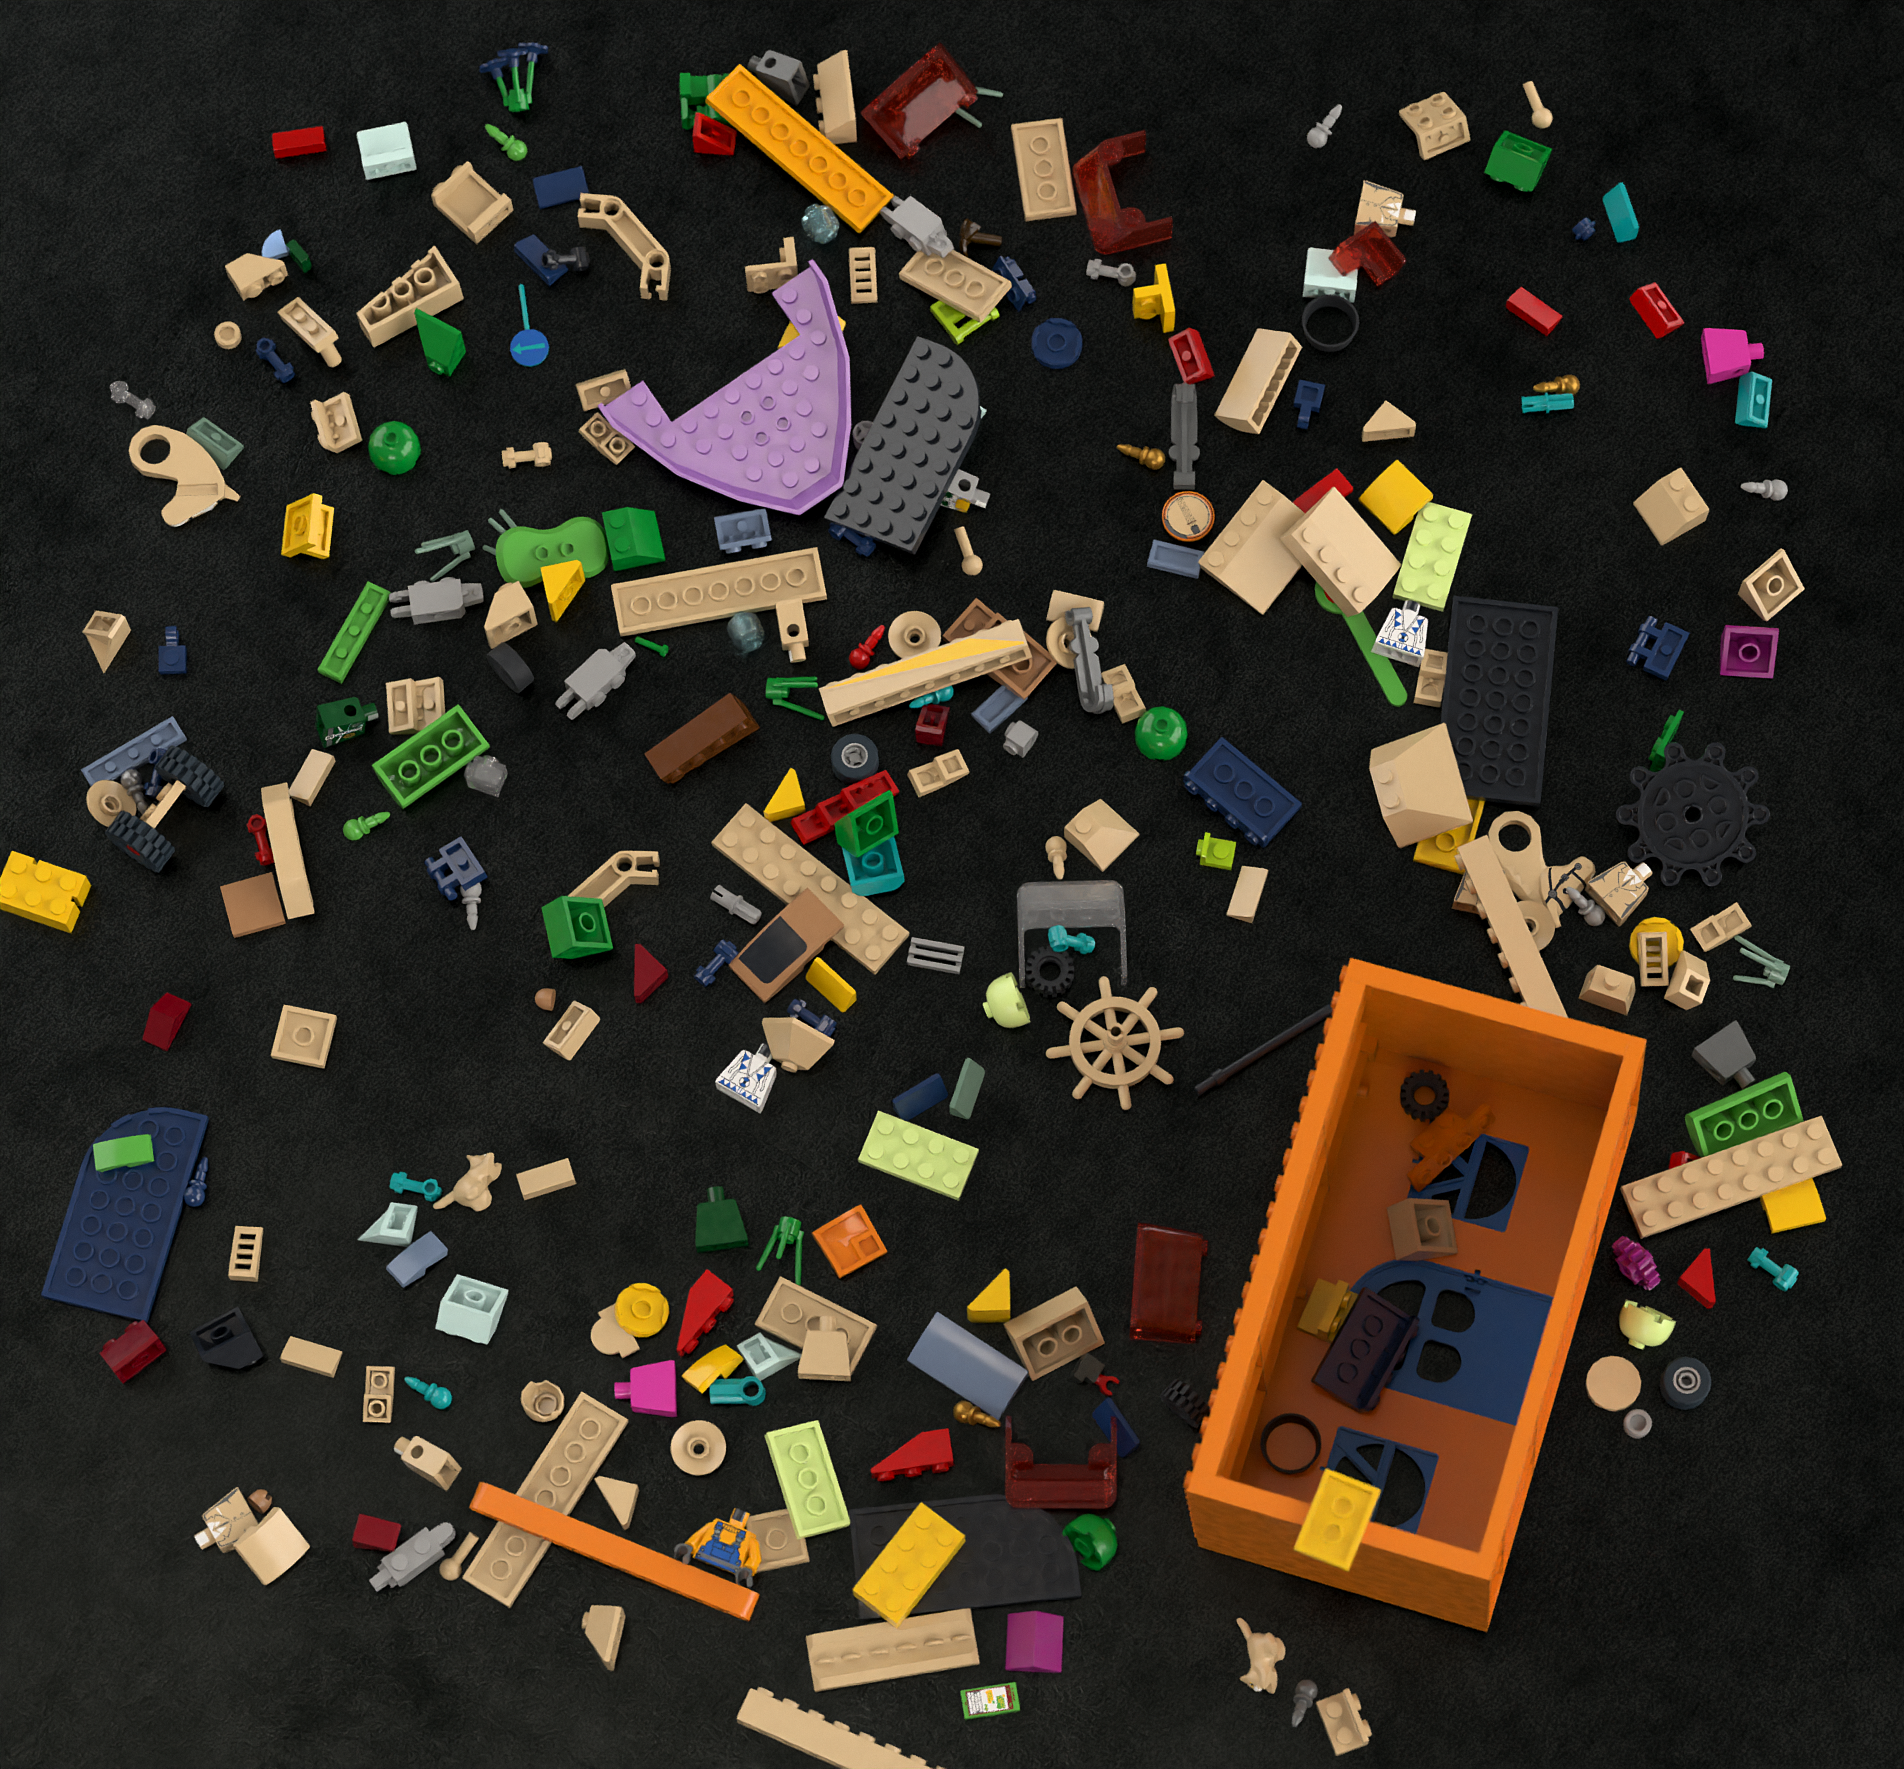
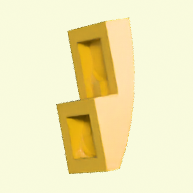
[682,1344,744,1393]

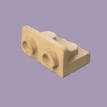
[1316,1688,1371,1756]

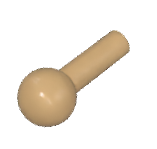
[1523,81,1552,128]
[954,526,983,575]
[440,1532,479,1580]

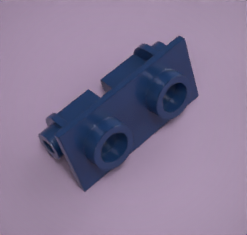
[991,256,1037,311]

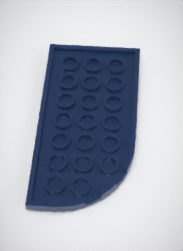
[41,1107,209,1323]

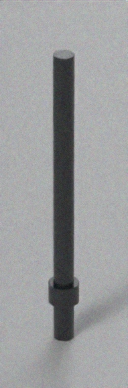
[1193,1004,1332,1096]

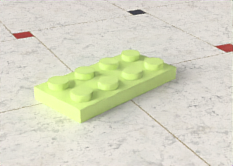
[1393,502,1472,612]
[858,1111,979,1201]
[765,1420,850,1540]

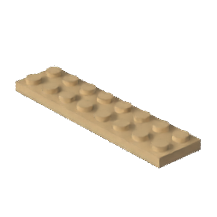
[611,547,827,637]
[712,803,909,974]
[1620,1116,1842,1239]
[462,1392,629,1608]

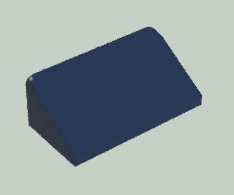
[533,167,589,209]
[514,234,568,286]
[893,1073,948,1121]
[1092,1397,1140,1458]

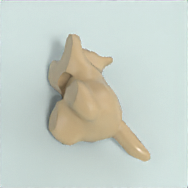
[433,1153,502,1211]
[1237,1618,1285,1694]

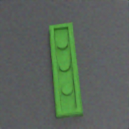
[317,582,391,684]

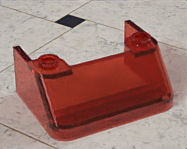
[1073,130,1173,254]
[1005,1416,1117,1508]

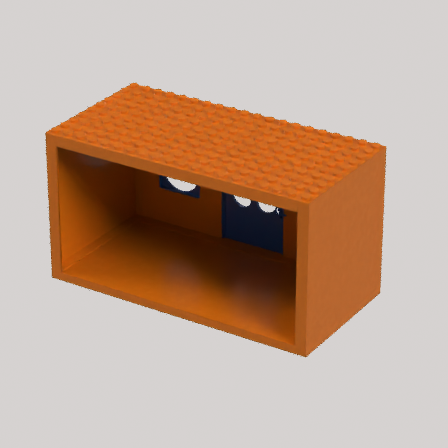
[1183,958,1647,1632]

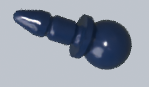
[184,1157,208,1207]

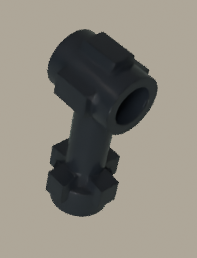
[541,247,590,271]

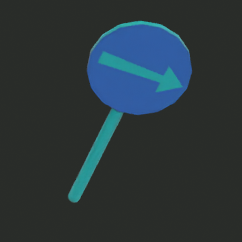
[510,284,549,367]

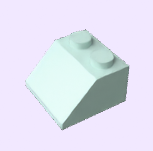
[436,1274,509,1344]

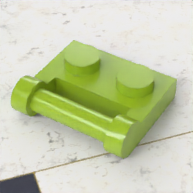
[930,300,999,345]

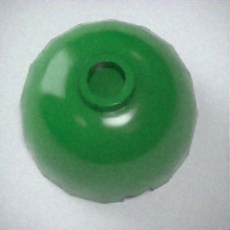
[368,421,421,475]
[1135,706,1188,760]
[1063,1514,1117,1571]

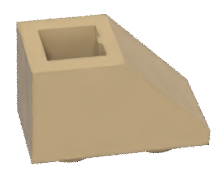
[225,253,288,300]
[1664,950,1710,1010]

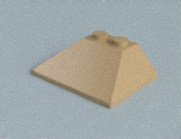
[1369,723,1473,848]

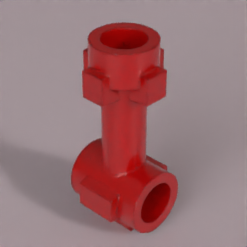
[247,814,274,865]

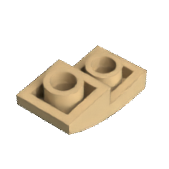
[578,412,635,465]
[363,1366,395,1423]

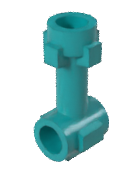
[1048,925,1095,954]
[390,1172,442,1202]
[1747,1247,1799,1291]

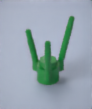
[766,676,825,720]
[756,1217,804,1286]

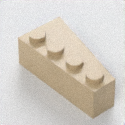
[357,246,464,347]

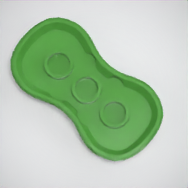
[496,517,609,588]

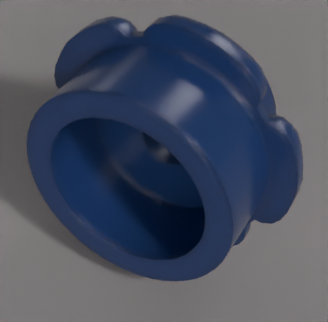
[1572,217,1596,241]

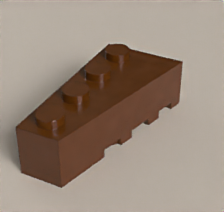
[645,693,760,784]

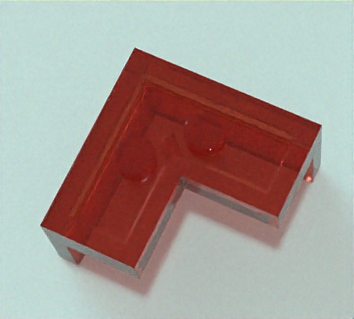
[1328,221,1406,286]

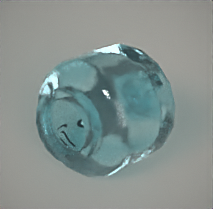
[801,204,839,244]
[727,612,765,651]

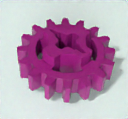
[1612,1236,1661,1291]

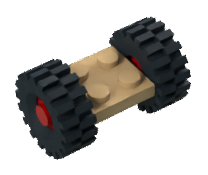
[105,745,224,872]

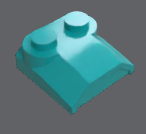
[842,836,905,896]

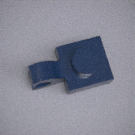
[1294,380,1325,429]
[159,626,186,674]

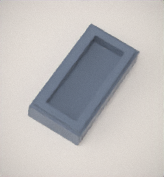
[1147,540,1204,579]
[971,685,1028,734]

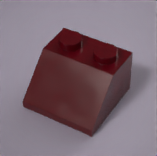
[99,1320,167,1384]

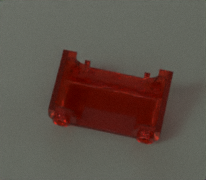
[860,42,978,159]
[1129,1223,1208,1344]

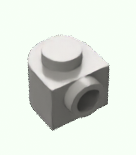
[1003,720,1038,757]

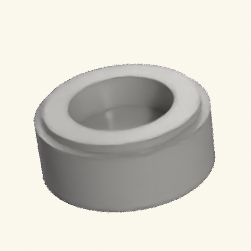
[1623,1409,1652,1438]

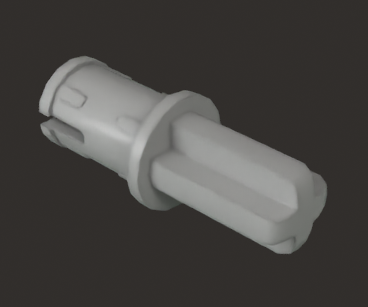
[710,885,762,924]

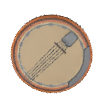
[1162,491,1214,542]

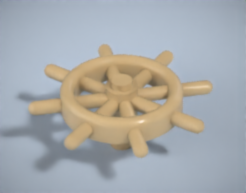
[1046,976,1184,1110]

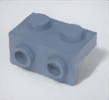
[714,508,772,553]

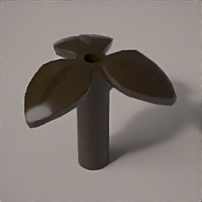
[959,218,1002,258]

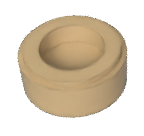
[214,322,241,349]

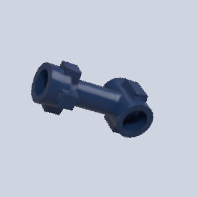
[256,338,295,383]
[828,523,876,557]
[144,748,167,799]
[694,939,739,987]
[787,998,837,1037]

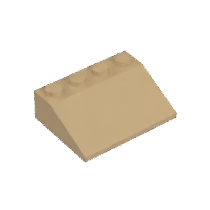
[1198,480,1305,615]
[1280,487,1402,617]

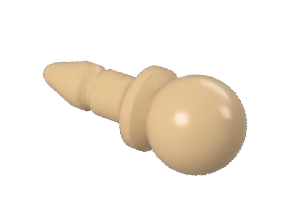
[1045,836,1067,880]

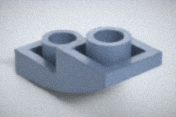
[386,1231,448,1288]

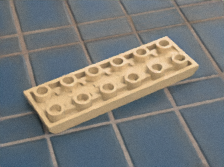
[806,1609,980,1692]

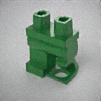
[679,73,733,130]

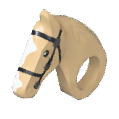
[129,425,240,527]
[1488,811,1595,928]

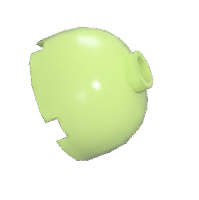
[983,972,1030,1028]
[1619,1300,1676,1349]

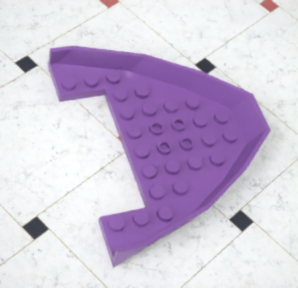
[597,259,851,515]

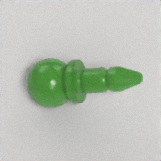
[485,124,527,161]
[343,812,390,840]

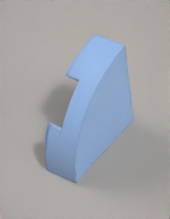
[262,230,288,259]

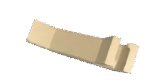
[578,193,671,300]
[261,783,314,919]
[568,851,660,907]

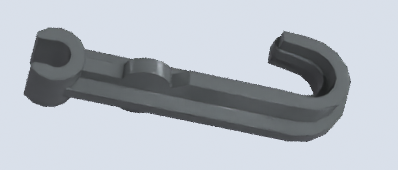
[1169,383,1200,490]
[1065,607,1114,714]

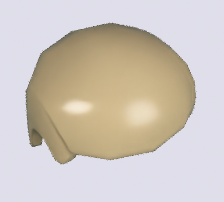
[521,1380,564,1422]

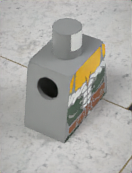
[941,469,990,512]

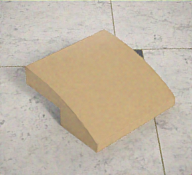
[386,677,445,734]
[233,1507,310,1585]

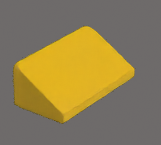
[806,957,857,1012]

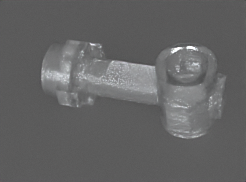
[110,381,156,419]

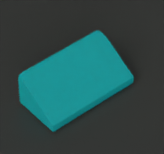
[1603,182,1639,242]
[1735,372,1772,428]

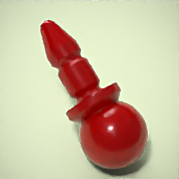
[849,625,885,669]

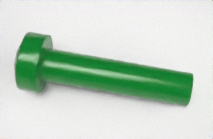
[635,636,668,657]

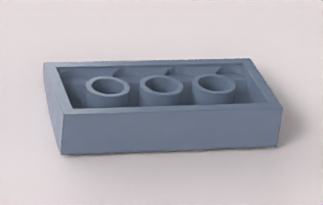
[907,1312,1028,1420]

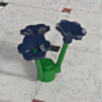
[479,43,548,112]

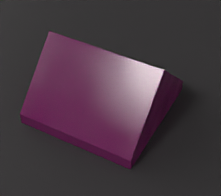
[1720,625,1779,678]
[1006,1611,1063,1673]

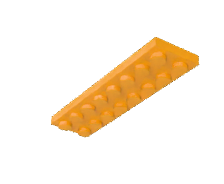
[705,64,894,234]

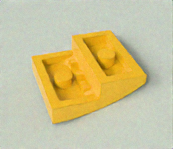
[1359,460,1433,535]
[1760,1178,1826,1233]

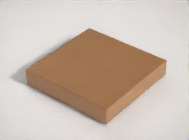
[220,872,286,938]

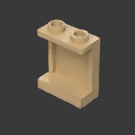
[431,161,513,244]

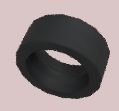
[487,642,534,693]

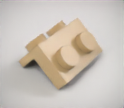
[310,392,362,453]

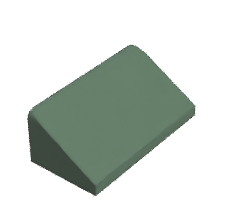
[186,417,244,470]
[949,1058,985,1119]

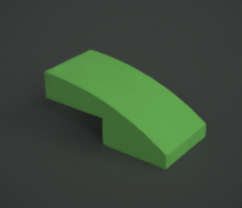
[93,1134,154,1172]

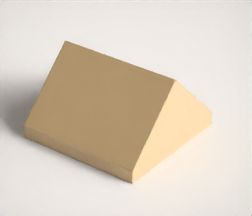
[1738,549,1804,622]

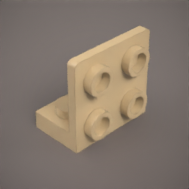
[1399,92,1470,160]
[745,237,798,293]

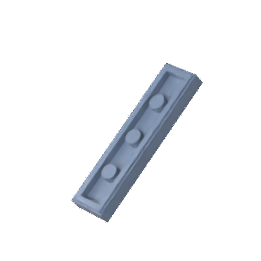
[81,716,187,786]

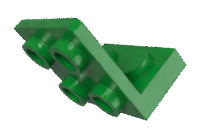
[1649,709,1684,772]

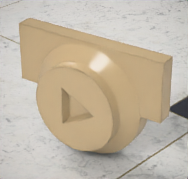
[591,1304,640,1358]

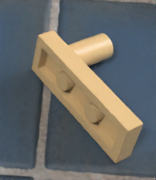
[278,297,342,367]

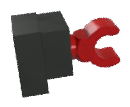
[1068,1353,1119,1396]

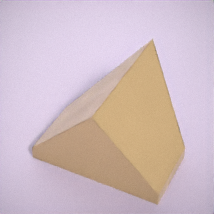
[82,611,131,673]

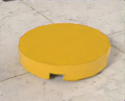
[1629,917,1684,968]
[614,1283,669,1337]

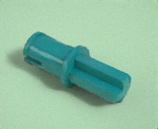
[1522,393,1574,413]

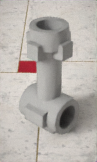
[1086,259,1136,286]

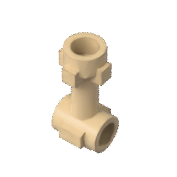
[502,442,552,468]

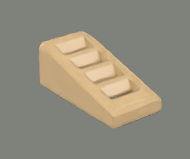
[849,247,877,304]
[1637,932,1669,987]
[228,1226,263,1282]

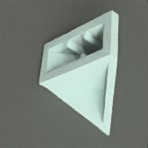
[358,1202,417,1247]
[737,1332,802,1381]

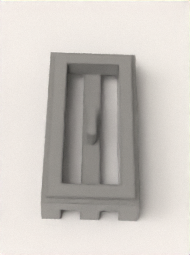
[907,937,964,974]

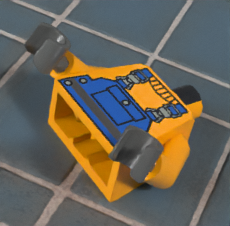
[674,1508,762,1587]

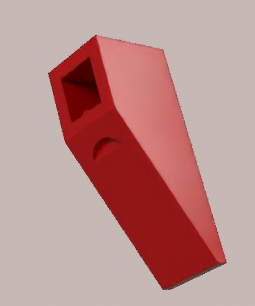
[677,1269,734,1358]
[871,1429,954,1481]

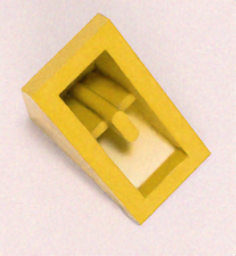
[764,768,806,822]

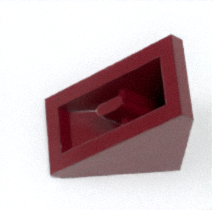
[915,704,950,747]
[634,944,668,1003]
[143,993,191,1051]
[352,1514,401,1552]

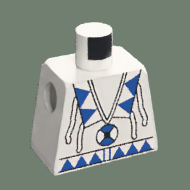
[1371,600,1428,667]
[715,1044,777,1113]

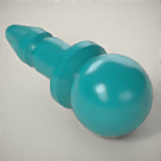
[909,685,953,708]
[405,1377,452,1409]

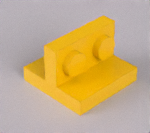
[1133,264,1175,333]
[281,493,334,559]
[1297,1278,1358,1343]

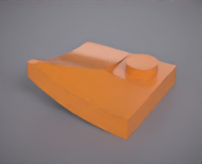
[812,1204,887,1279]

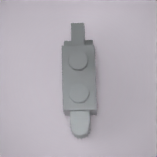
[880,196,954,258]
[389,577,484,624]
[555,642,636,720]
[369,1522,456,1592]

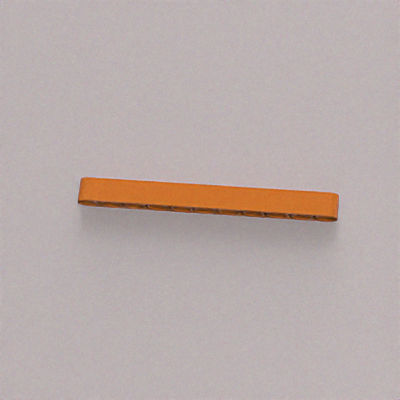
[469,1482,759,1621]

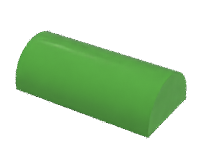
[372,704,490,809]
[1685,1072,1804,1158]

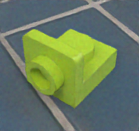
[1196,832,1236,870]

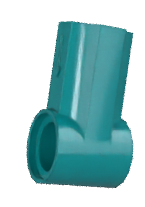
[710,1376,766,1406]

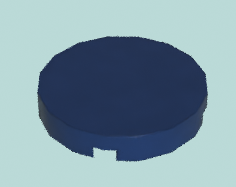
[1031,318,1082,369]

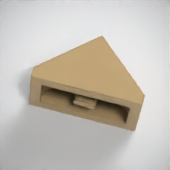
[1362,401,1416,442]
[595,1476,639,1530]

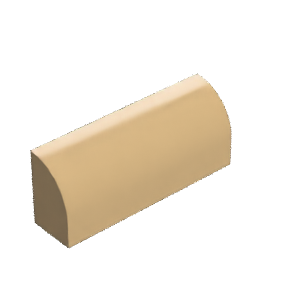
[1215,328,1302,434]

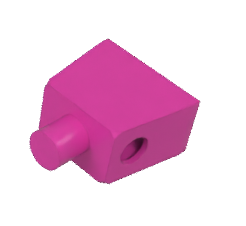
[1701,328,1764,384]
[615,1360,677,1417]

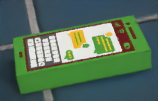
[961,1682,1020,1720]

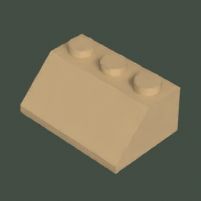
[813,50,857,144]
[1004,1287,1105,1381]

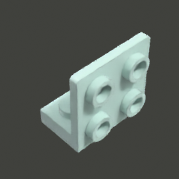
[357,122,417,180]
[1303,248,1359,302]

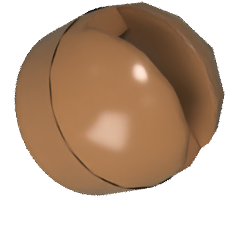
[535,988,556,1011]
[247,1489,272,1514]

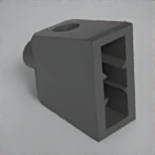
[748,50,810,106]
[1692,1020,1756,1089]

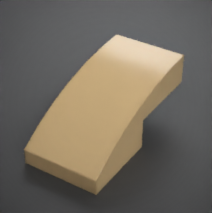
[1414,649,1447,708]
[1101,664,1146,724]
[907,749,969,797]
[1690,902,1752,952]

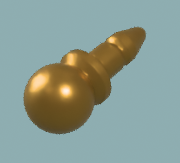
[1533,375,1580,395]
[1117,444,1165,470]
[953,1401,1001,1427]

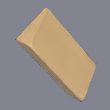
[575,369,631,411]
[1047,590,1104,632]
[289,749,336,806]
[1227,866,1268,923]
[543,1000,600,1061]
[516,1158,576,1200]
[280,1336,342,1378]

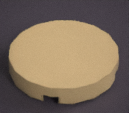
[1585,1356,1641,1412]

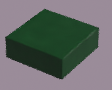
[286,240,312,273]

